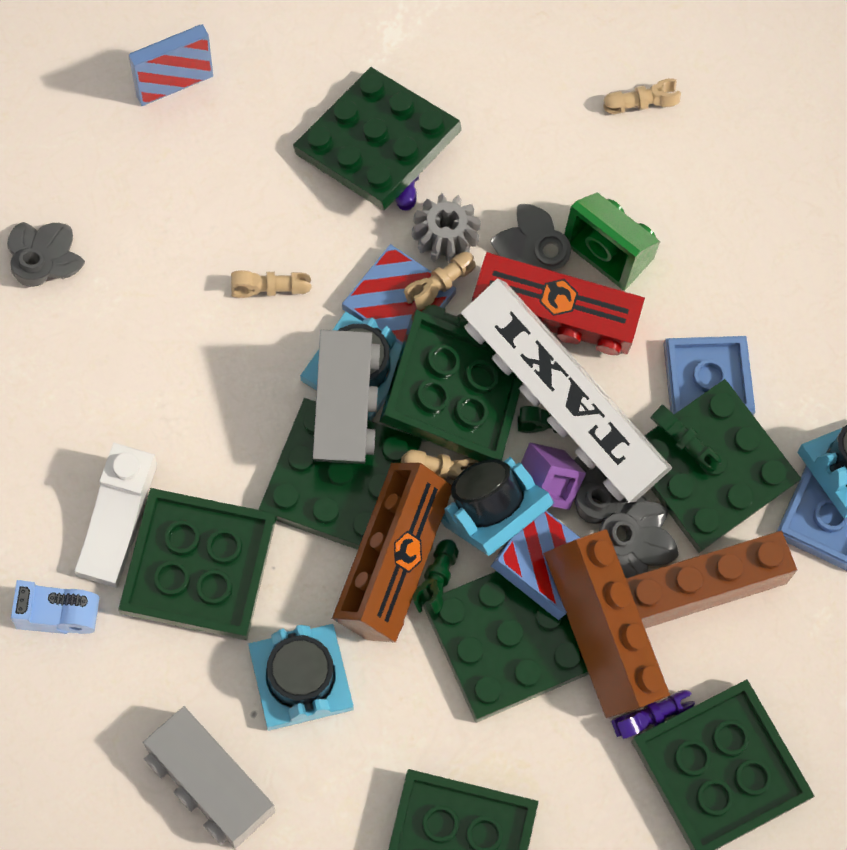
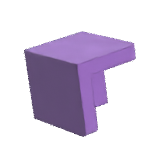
[521,443,586,510]

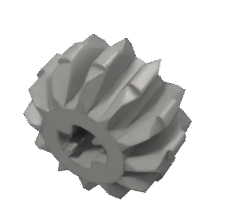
[412,193,481,264]

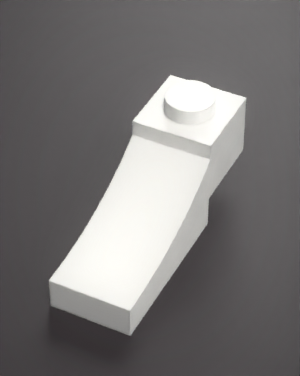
[74,443,157,588]

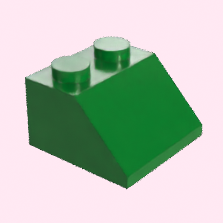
[564,192,660,291]

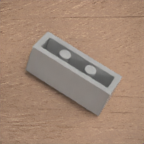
[313,330,380,464]
[143,706,275,849]

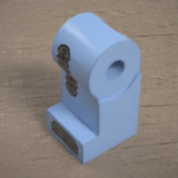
[11,580,100,634]

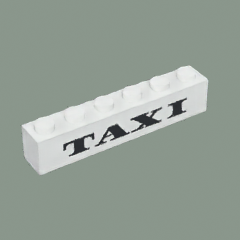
[461,278,672,502]

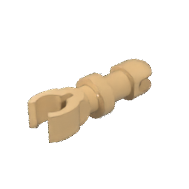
[603,78,681,114]
[404,252,476,310]
[231,270,312,298]
[401,450,479,480]

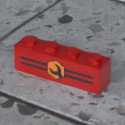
[472,252,645,356]

